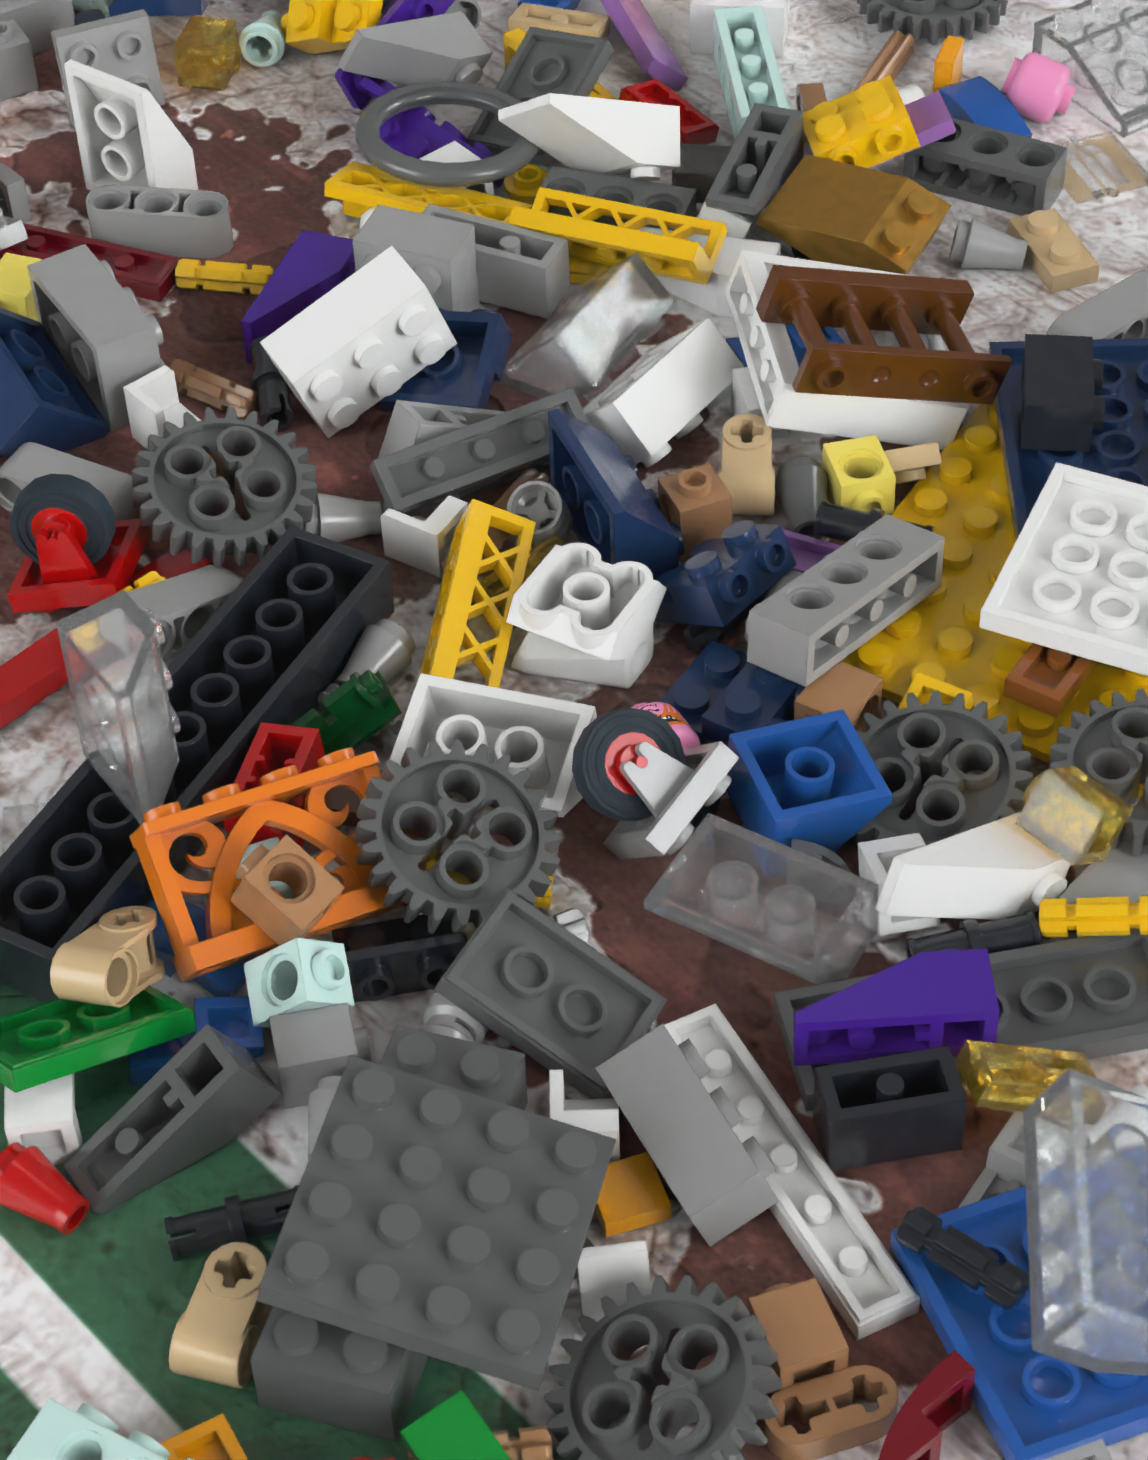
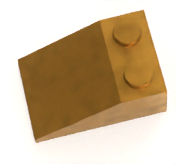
[756,154,952,275]

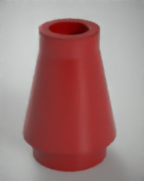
[0,1142,90,1235]

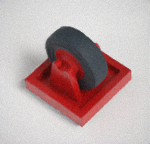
[7,474,149,613]

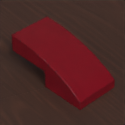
[878,1350,976,1460]

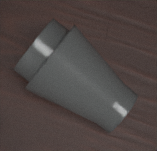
[775,457,828,539]

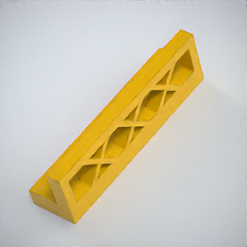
[324,161,532,224]
[507,187,728,285]
[418,498,536,688]

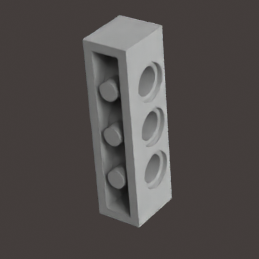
[746,514,945,687]

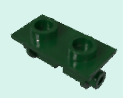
[290,669,402,756]

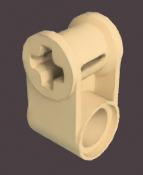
[718,413,775,516]
[50,906,165,1008]
[169,1242,273,1389]

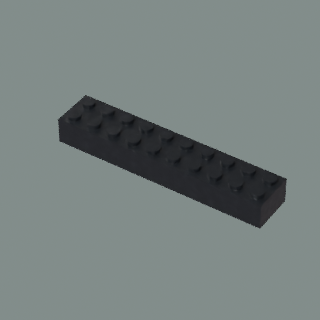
[0,526,394,1002]

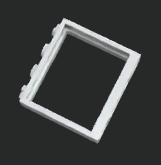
[725,250,969,450]

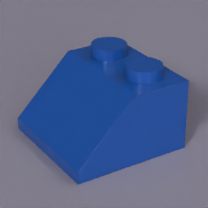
[726,709,892,873]

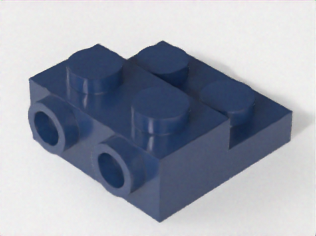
[378,307,512,412]
[654,520,797,627]
[659,640,805,745]

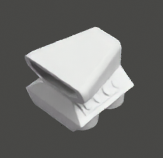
[506,542,667,689]

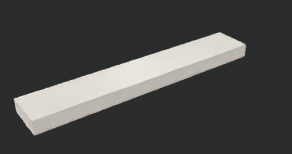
[664,1003,920,1341]

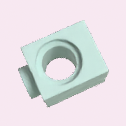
[243,937,355,1028]

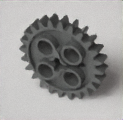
[857,0,1008,45]
[132,407,317,568]
[1049,689,1148,857]
[855,690,1034,848]
[353,739,562,934]
[544,1275,782,1460]

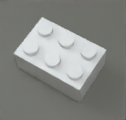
[260,246,457,438]

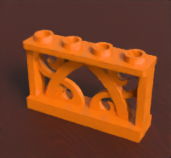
[129,747,423,983]

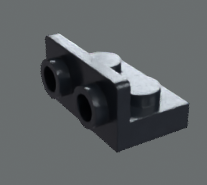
[331,914,467,1003]

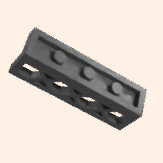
[369,387,589,517]

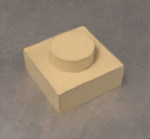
[884,442,942,484]

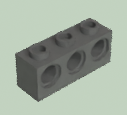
[903,118,1068,216]
[533,166,696,230]

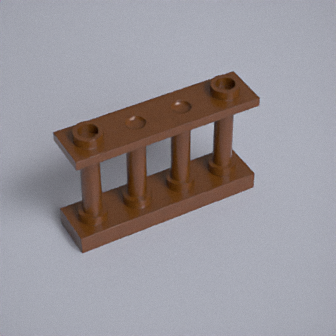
[756,265,1012,405]

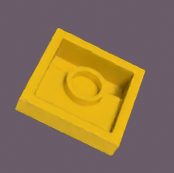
[281,0,383,55]
[803,75,920,168]

